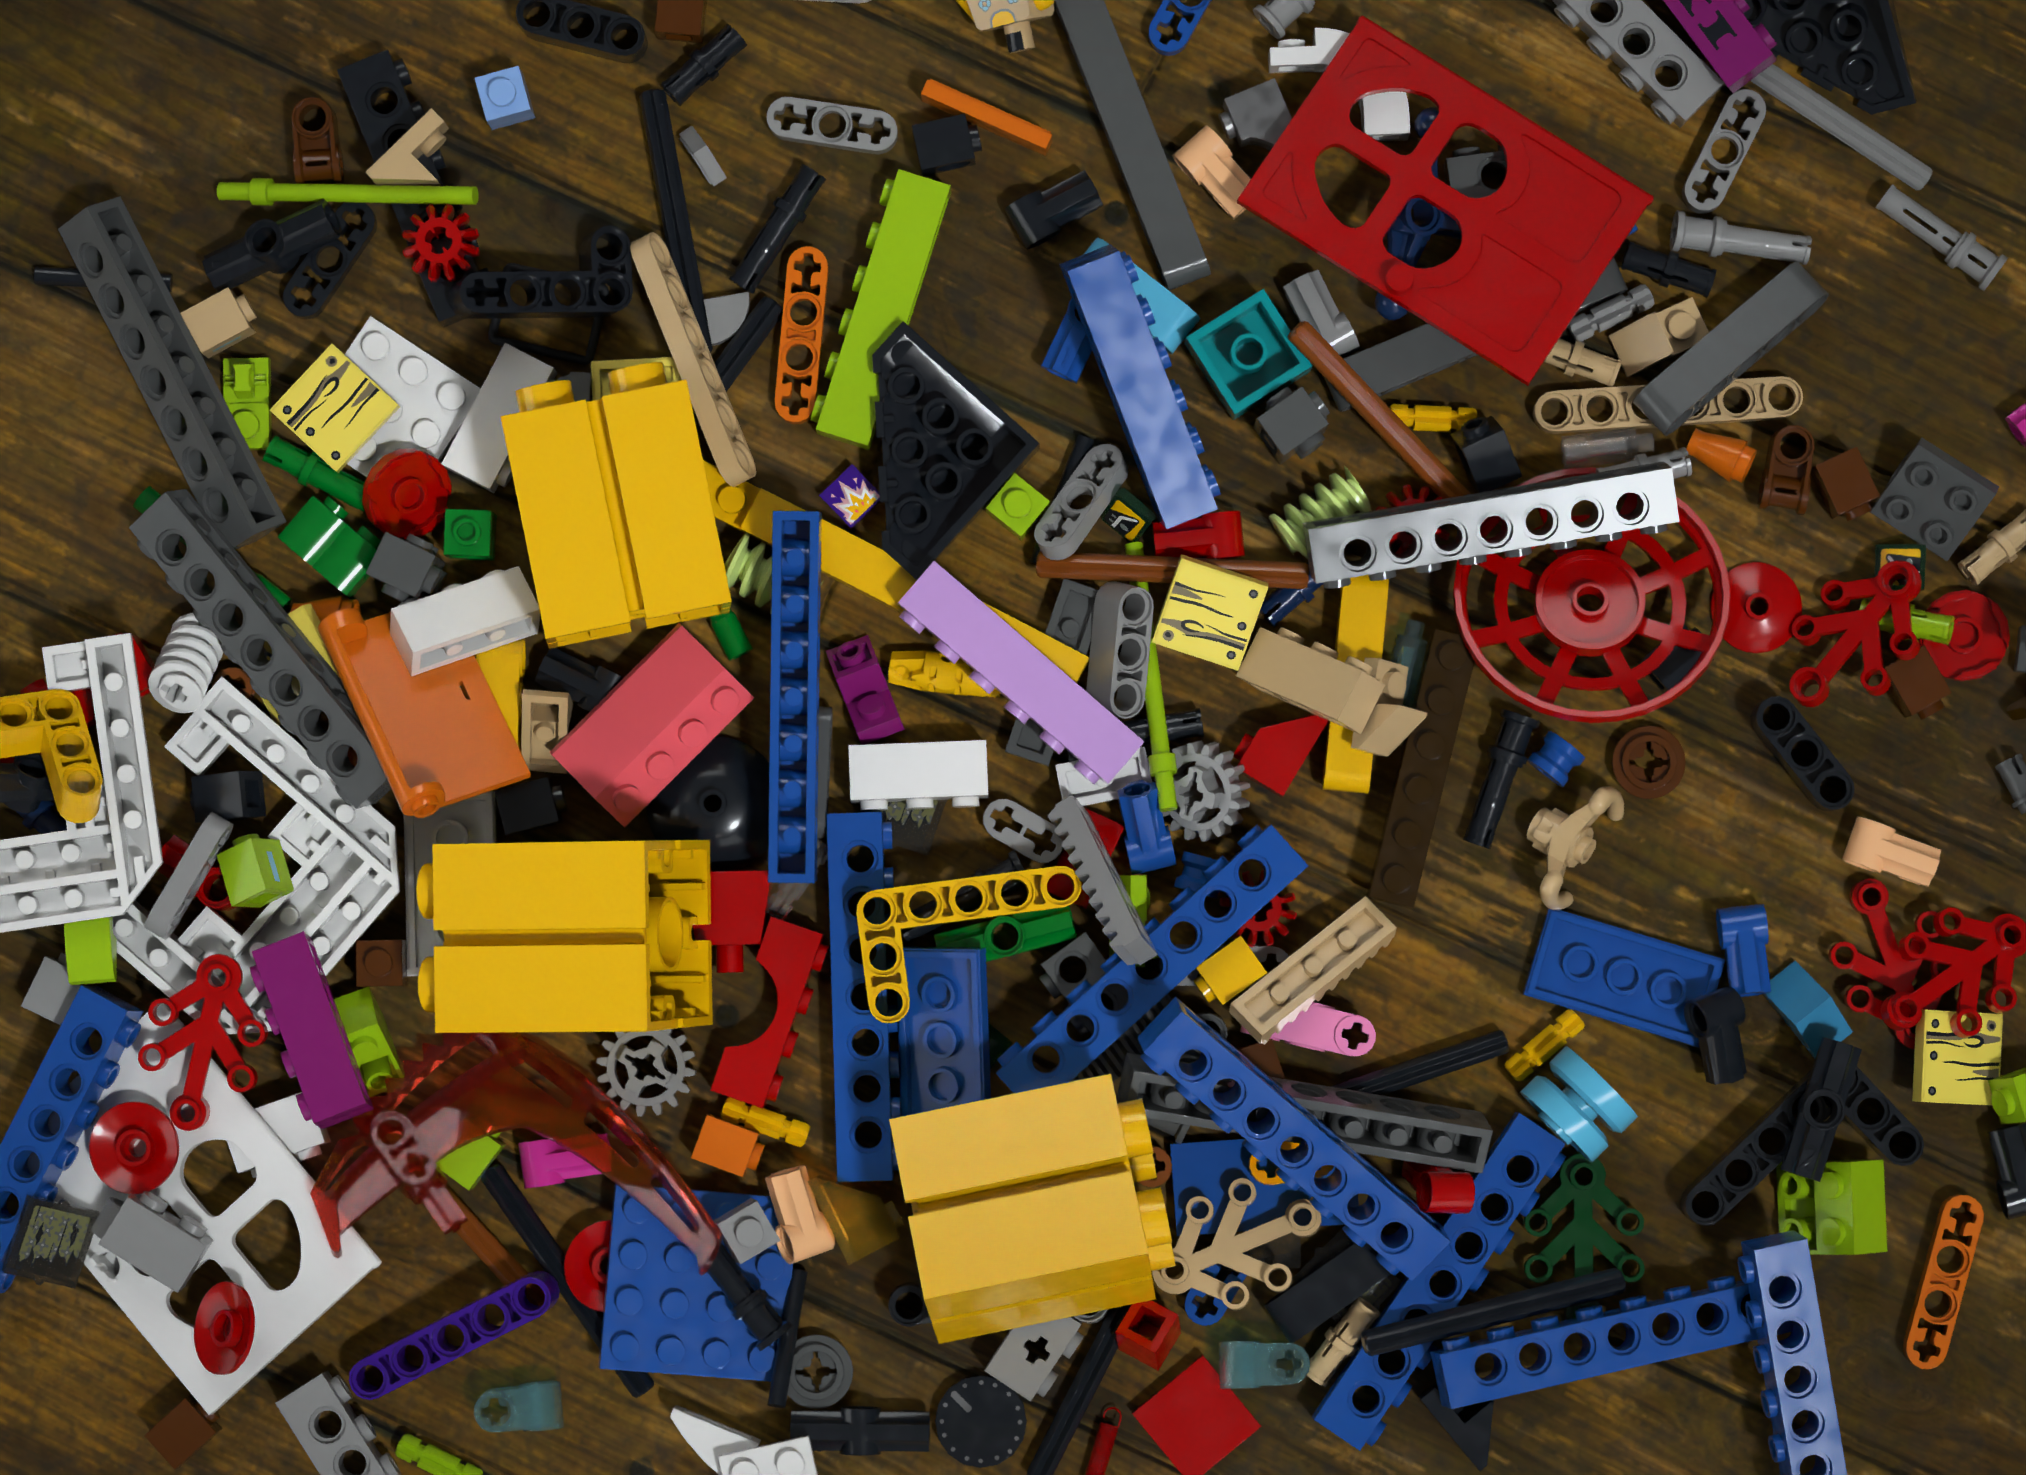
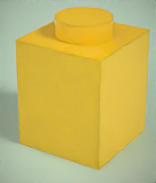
[1193,936,1267,1005]

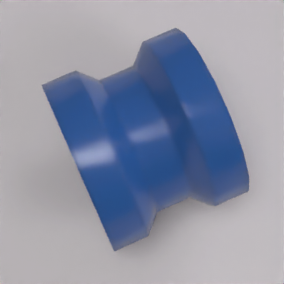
[1527,731,1585,787]
[1174,851,1219,899]

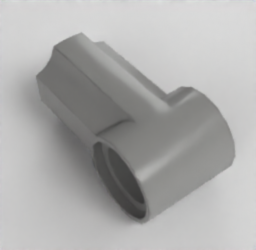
[1283,270,1360,357]

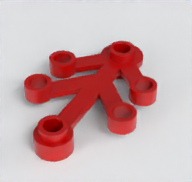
[1789,561,1922,707]
[1828,879,1945,1049]
[1881,907,2026,1038]
[138,954,268,1131]

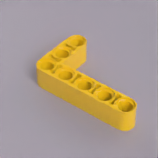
[0,689,102,823]
[856,866,1082,1023]

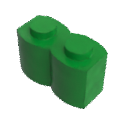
[278,496,381,598]

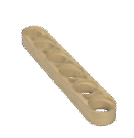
[630,232,756,487]
[1533,376,1803,434]

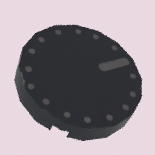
[935,1375,1027,1468]

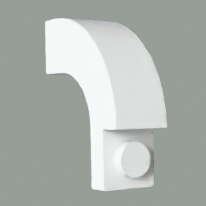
[1268,28,1410,141]

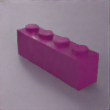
[250,931,374,1129]

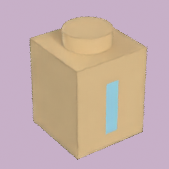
[180,287,257,359]

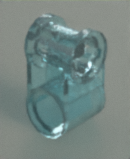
[1219,1341,1310,1389]
[474,1381,564,1432]

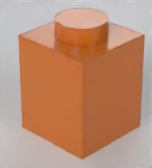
[691,1114,765,1177]

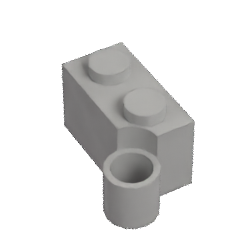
[91,1191,213,1293]

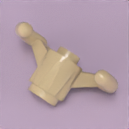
[1527,786,1624,910]

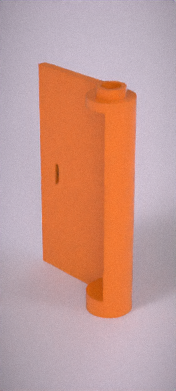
[318,608,531,818]

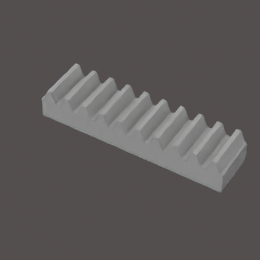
[1048,794,1158,966]

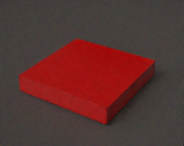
[1132,1354,1262,1475]

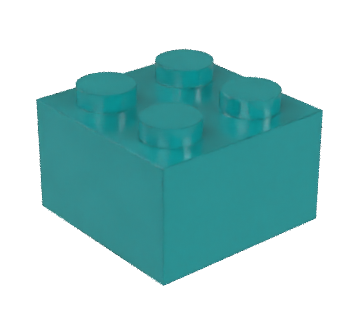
[1184,289,1312,420]

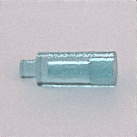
[1390,619,1428,708]

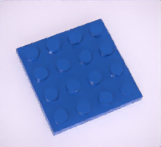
[598,1183,793,1382]

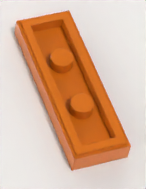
[921,78,1052,156]

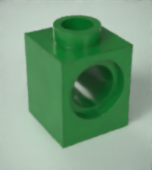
[443,509,497,561]

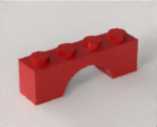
[710,916,829,1108]

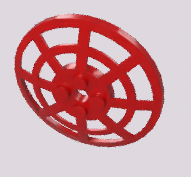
[1453,467,1730,723]

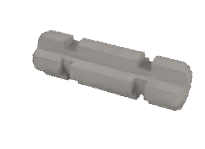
[1568,284,1655,342]

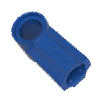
[1041,299,1092,384]
[1117,780,1177,875]
[1716,904,1771,997]

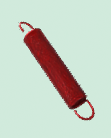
[1085,1407,1122,1475]

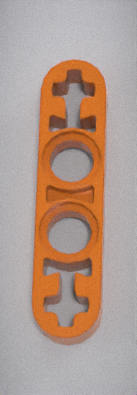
[775,246,829,425]
[1903,1194,1984,1369]

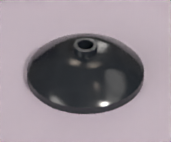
[646,736,770,872]

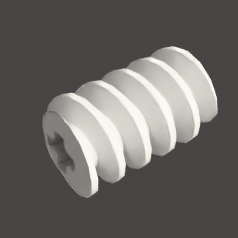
[148,613,224,714]

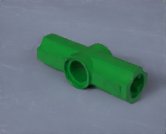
[934,906,1077,962]

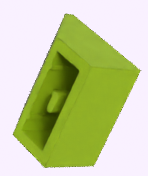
[334,987,407,1097]
[1776,1159,1888,1255]

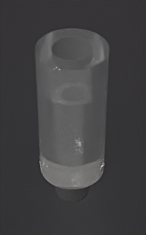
[1561,427,1654,469]

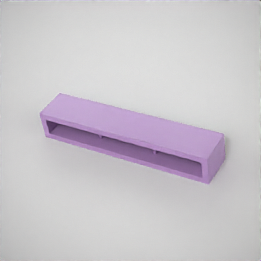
[897,561,1144,784]

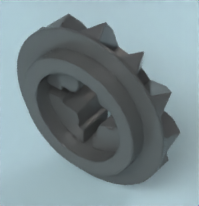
[788,1334,853,1409]

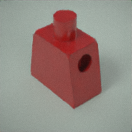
[692,870,772,973]

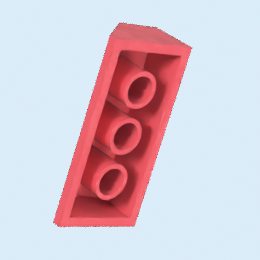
[549,623,754,828]

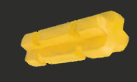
[1389,404,1477,432]
[1504,1009,1585,1081]
[721,1097,810,1147]

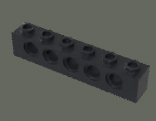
[337,49,494,327]

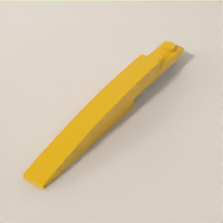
[703,460,1090,683]

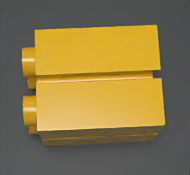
[500,362,732,649]
[416,840,713,1033]
[889,1074,1176,1344]

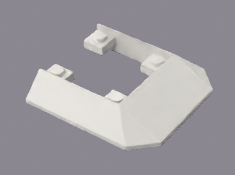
[0,633,163,933]
[113,676,400,1034]

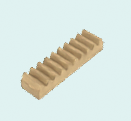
[1229,896,1397,1045]

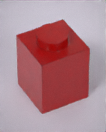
[1115,1300,1181,1371]

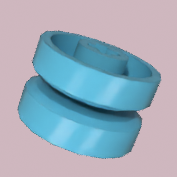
[1520,1046,1638,1162]

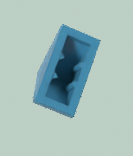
[1763,960,1853,1059]

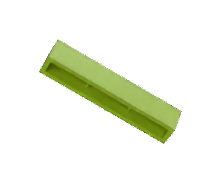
[811,169,951,450]

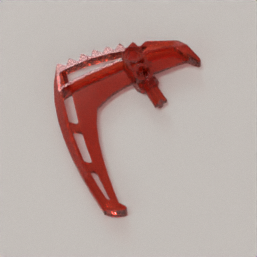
[310,1032,723,1276]

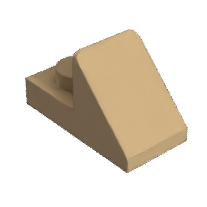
[366,108,449,186]
[1608,297,1709,377]
[1351,657,1427,757]
[521,689,573,774]

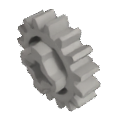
[1154,741,1250,842]
[596,1029,697,1117]

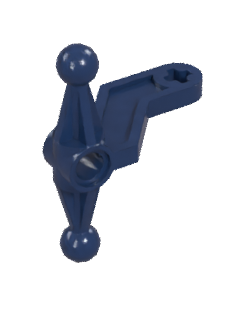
[1375,107,1461,321]

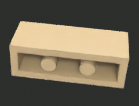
[1236,627,1385,734]

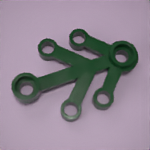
[1523,1153,1645,1320]

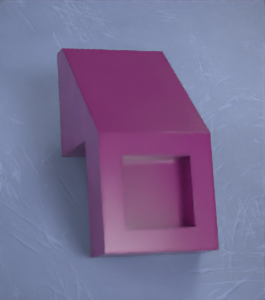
[826,635,904,745]

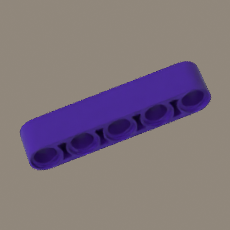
[349,1271,560,1400]

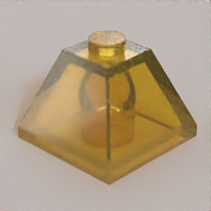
[808,1174,904,1265]

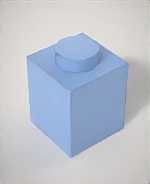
[475,66,535,130]

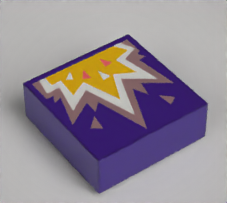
[819,464,880,529]

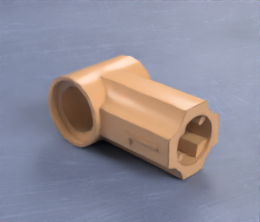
[1172,125,1251,220]
[1842,816,1941,887]
[765,1165,835,1265]

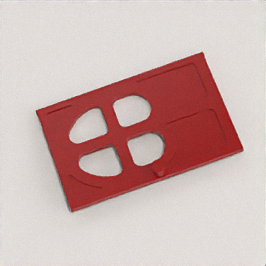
[1237,15,1654,386]

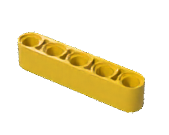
[1322,575,1389,794]

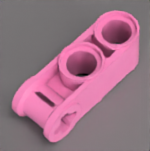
[1240,1002,1376,1056]

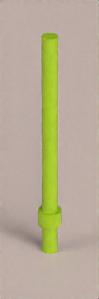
[217,178,479,206]
[1125,542,1178,812]

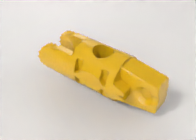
[888,651,1001,698]

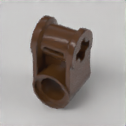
[291,97,344,184]
[1758,425,1815,515]

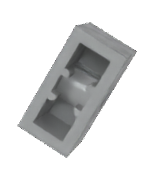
[985,1317,1084,1402]

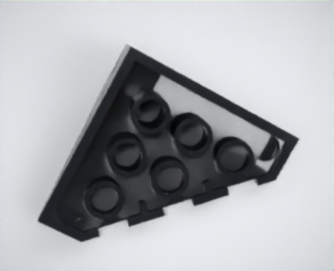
[1744,0,1917,115]
[872,321,1040,580]

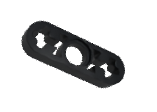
[283,202,377,319]

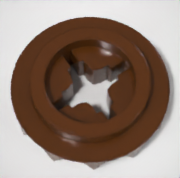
[1611,726,1686,799]

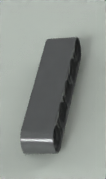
[1633,261,1829,436]

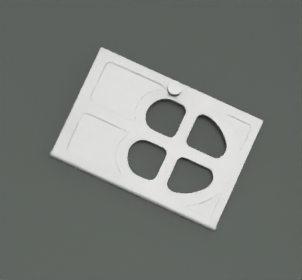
[27,1003,382,1415]

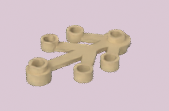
[1152,1178,1322,1310]

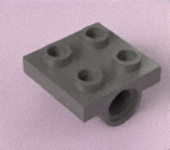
[1870,437,1999,561]

